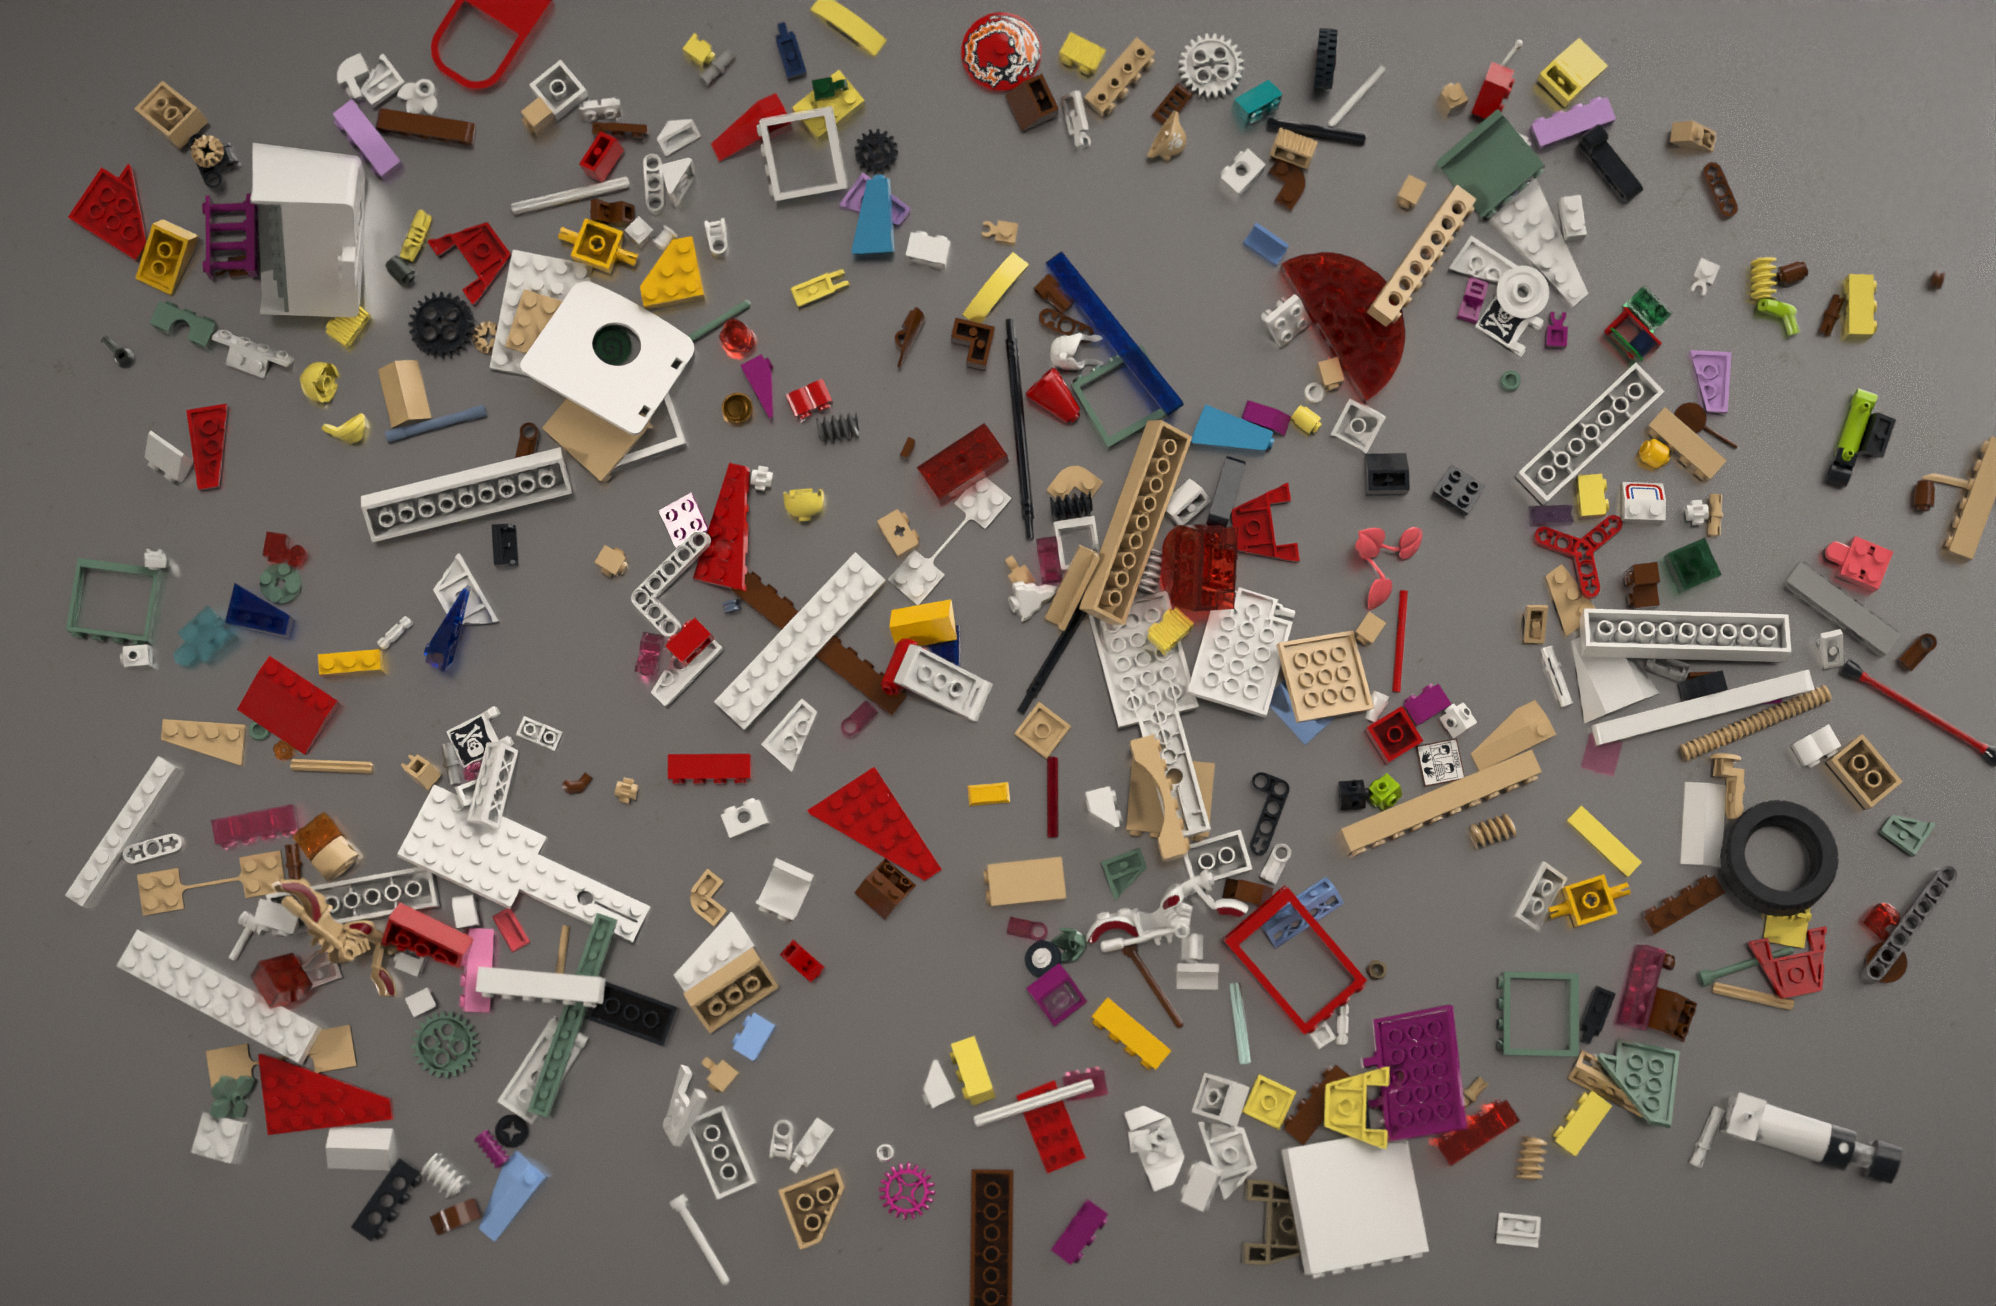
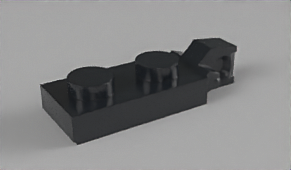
[1580,986,1616,1045]

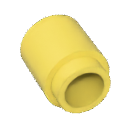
[1291,405,1322,434]

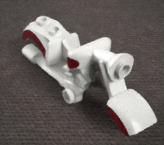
[1085,868,1248,953]

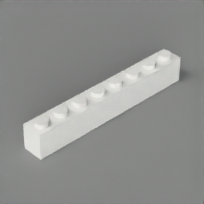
[65,756,180,908]

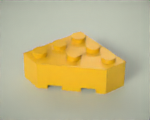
[640,236,705,311]

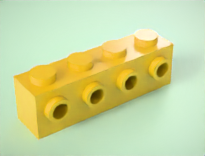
[1091,997,1172,1071]

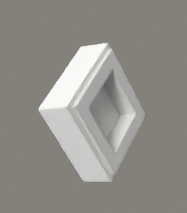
[1309,1021,1336,1049]

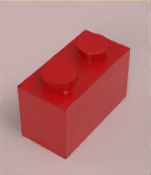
[579,131,624,183]
[665,617,715,667]

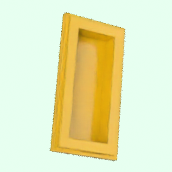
[967,782,1010,806]

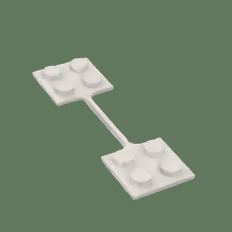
[888,473,1012,605]

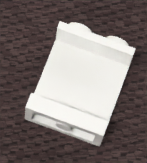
[756,858,815,923]

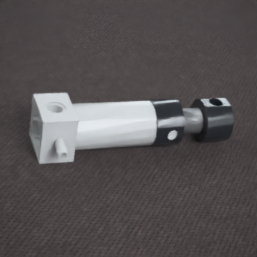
[1719,1092,1902,1184]

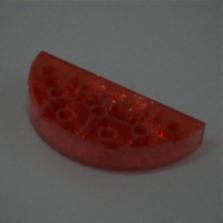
[1279,252,1406,405]

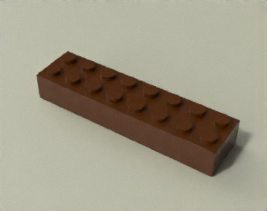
[970,1169,1013,1306]

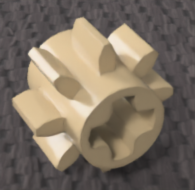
[615,777,638,804]

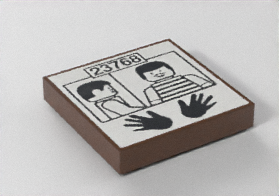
[1416,738,1465,787]

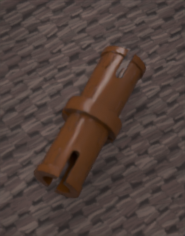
[1818,294,1845,337]
[284,843,302,880]

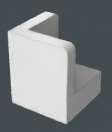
[405,987,436,1018]

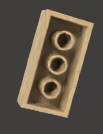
[683,947,779,1033]

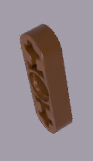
[1702,162,1738,219]
[1039,308,1094,345]

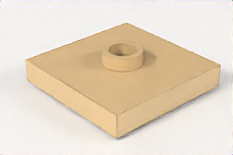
[1014,702,1072,760]

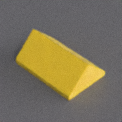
[889,599,957,646]

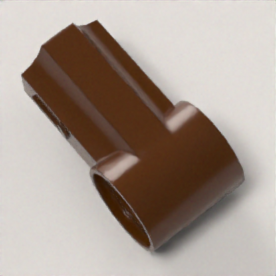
[1034,274,1075,314]
[515,422,541,458]
[1898,633,1937,672]

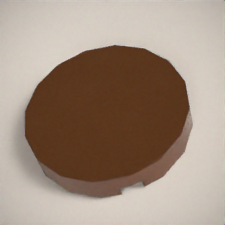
[1865,942,1908,983]

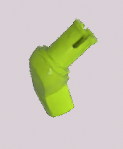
[1758,298,1800,336]

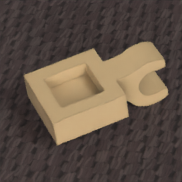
[1005,555,1036,584]

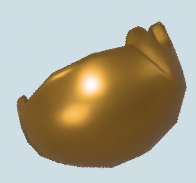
[721,392,753,424]

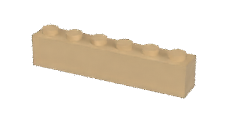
[1945,436,1996,561]

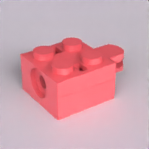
[1825,536,1893,592]

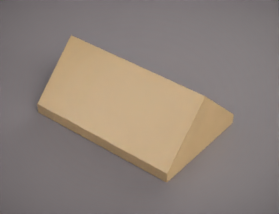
[378,360,432,429]

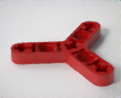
[1534,515,1623,599]

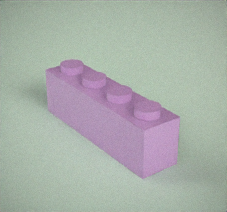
[1529,97,1616,151]
[333,99,403,181]

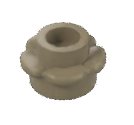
[1367,960,1387,980]

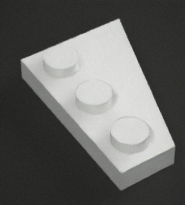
[1448,236,1517,283]
[760,698,817,772]

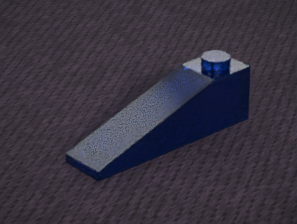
[424,585,471,672]

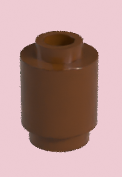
[1776,260,1808,286]
[1913,480,1936,511]

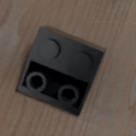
[1365,453,1410,495]

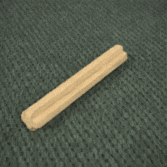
[290,759,373,773]
[1712,982,1794,1010]

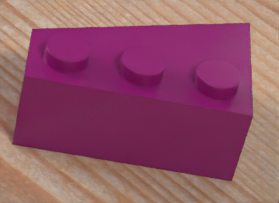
[1051,1199,1108,1265]

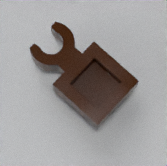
[215,255,250,279]

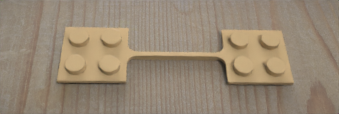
[137,851,285,916]
[206,1025,356,1088]

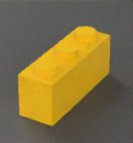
[318,649,384,678]

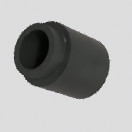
[385,255,415,285]

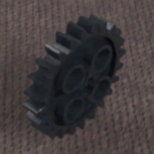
[408,291,475,358]

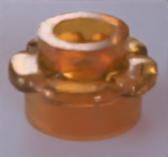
[273,740,294,760]

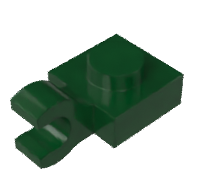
[812,77,849,102]

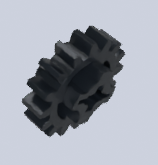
[854,128,898,173]

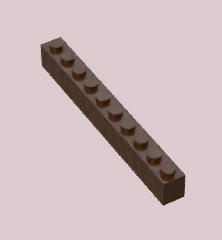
[731,571,908,718]

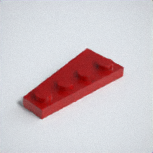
[186,403,228,491]

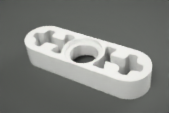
[123,834,183,864]

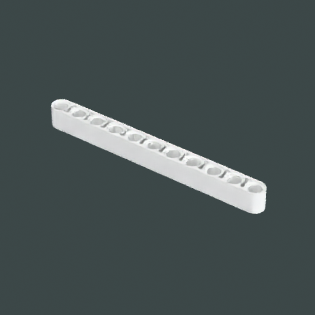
[1591,670,1815,746]

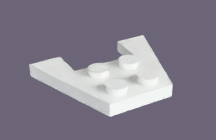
[663,1065,707,1147]

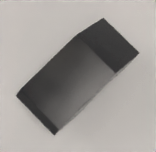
[1679,670,1728,702]

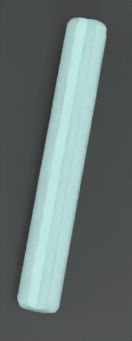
[1230,982,1251,1065]

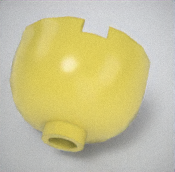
[300,362,338,403]
[783,489,824,521]

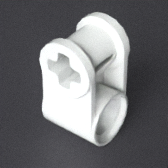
[704,218,729,259]
[769,1120,793,1161]

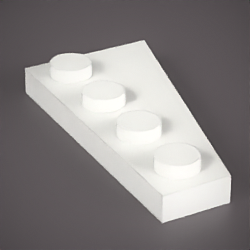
[651,640,724,708]

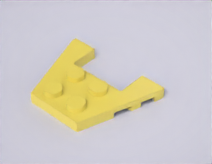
[1324,1067,1389,1149]

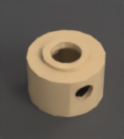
[311,836,359,882]

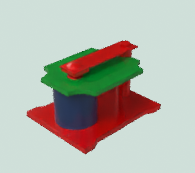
[1604,306,1662,362]

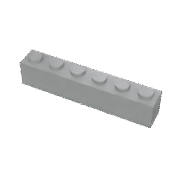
[1783,562,1901,657]

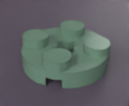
[259,563,302,605]

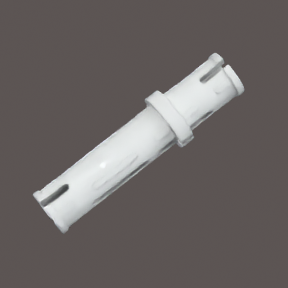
[1540,645,1573,707]
[1689,1106,1726,1169]

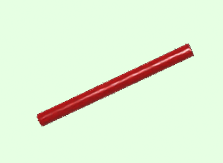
[1392,590,1408,693]

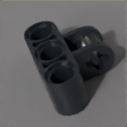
[189,134,238,193]

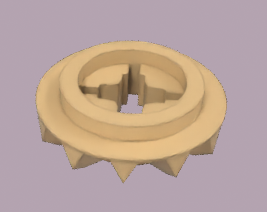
[191,135,224,167]
[472,321,498,354]

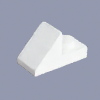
[1816,629,1844,670]

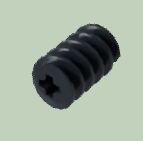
[1049,491,1093,521]

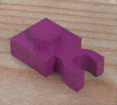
[1546,311,1568,348]

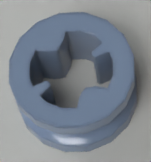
[722,599,742,614]

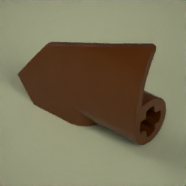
[895,307,926,368]

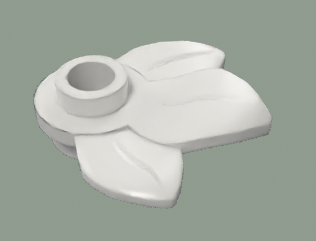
[397,79,437,115]

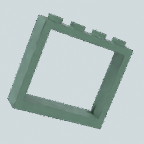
[1071,345,1179,451]
[66,558,163,645]
[1497,971,1579,1057]

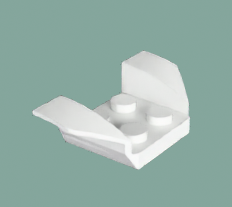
[1124,1106,1185,1192]

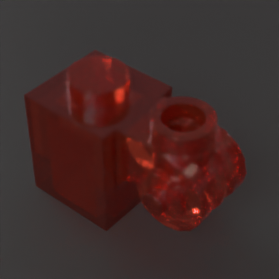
[262,531,307,567]

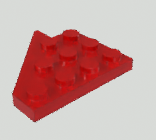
[68,164,147,261]

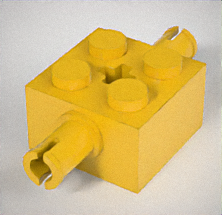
[558,218,639,274]
[1548,874,1631,927]

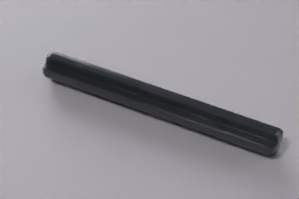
[1267,118,1366,145]

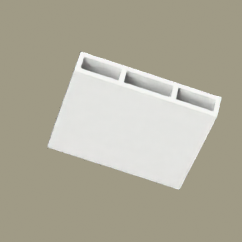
[1281,1137,1429,1278]

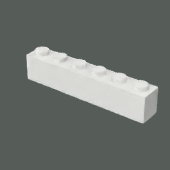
[476,966,605,1007]

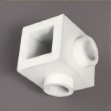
[1440,702,1477,739]

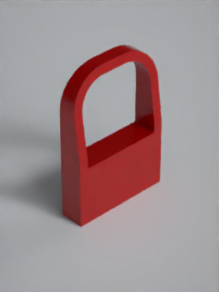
[431,0,554,92]

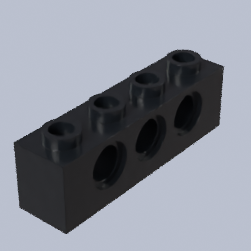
[350,1158,422,1242]

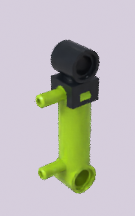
[1826,388,1877,488]

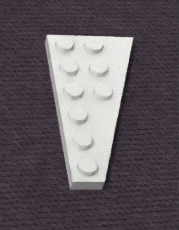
[1490,179,1588,308]

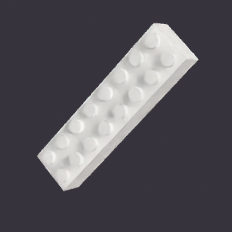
[1515,363,1664,506]
[266,867,440,937]

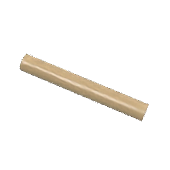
[555,925,570,974]

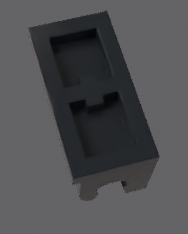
[1857,412,1896,458]
[491,523,519,568]

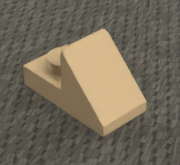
[1523,605,1548,643]

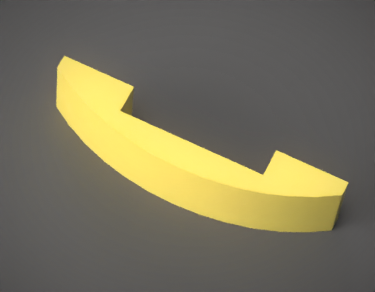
[810,0,887,57]
[962,253,1029,323]

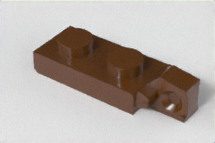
[592,122,649,139]

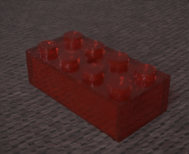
[917,423,1009,506]
[1432,1098,1520,1167]

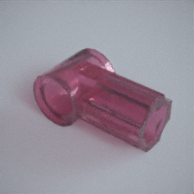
[841,700,878,739]
[1006,916,1049,942]

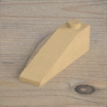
[1471,700,1556,771]

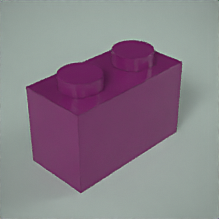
[1402,683,1451,727]

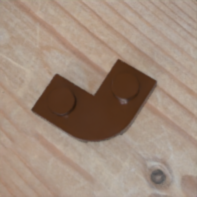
[1268,158,1306,212]

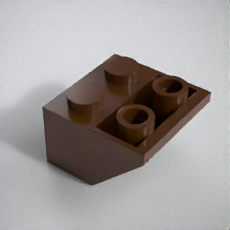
[1005,73,1059,131]
[854,858,916,920]
[1642,986,1698,1042]

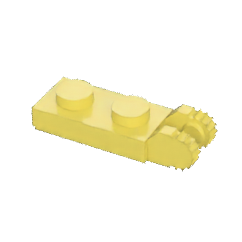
[790,269,850,308]

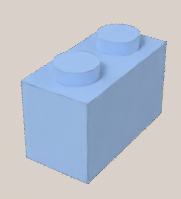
[732,1013,776,1062]

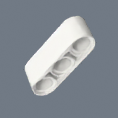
[643,154,666,216]

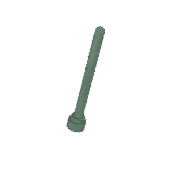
[688,300,751,342]
[1698,946,1794,987]

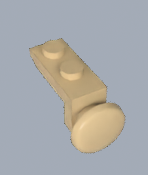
[1710,753,1745,819]

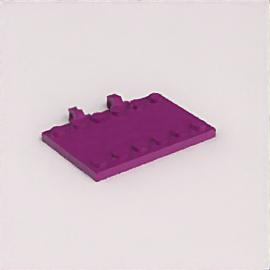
[1363,1004,1467,1143]

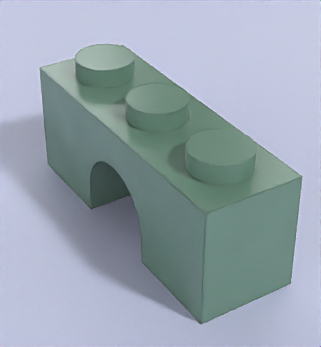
[149,301,219,350]

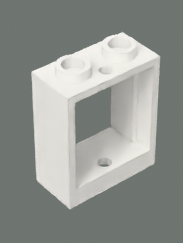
[1053,516,1100,573]

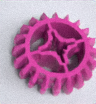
[879,1163,935,1220]

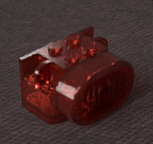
[1161,524,1238,611]

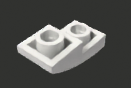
[515,716,563,751]

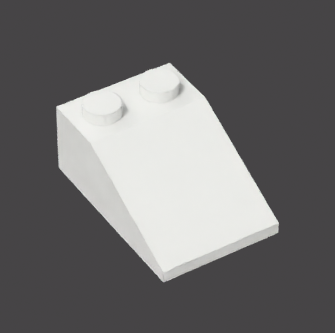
[144,431,194,484]

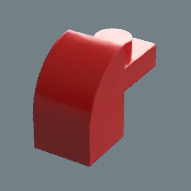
[779,940,824,982]

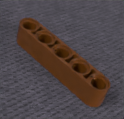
[375,108,476,146]

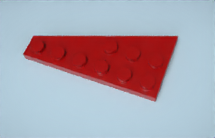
[693,463,750,592]

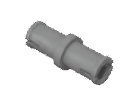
[699,48,736,86]
[440,742,462,785]

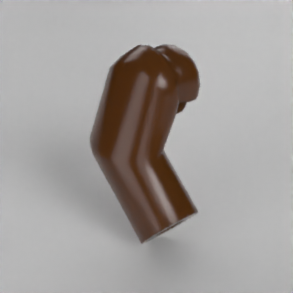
[562,772,593,794]

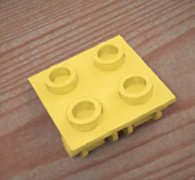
[1763,908,1812,948]

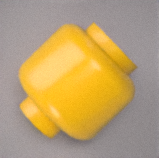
[1639,438,1671,469]

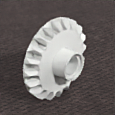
[1496,266,1549,319]

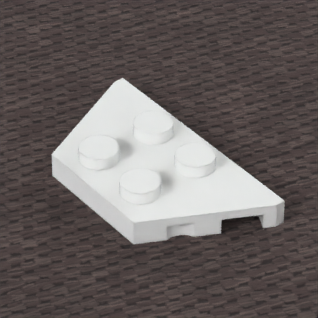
[433,553,499,626]
[1198,1122,1257,1199]

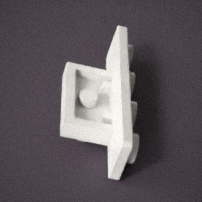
[212,330,294,378]

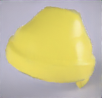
[322,413,365,444]

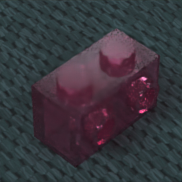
[1062,1066,1108,1102]

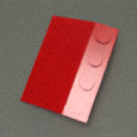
[237,656,341,755]

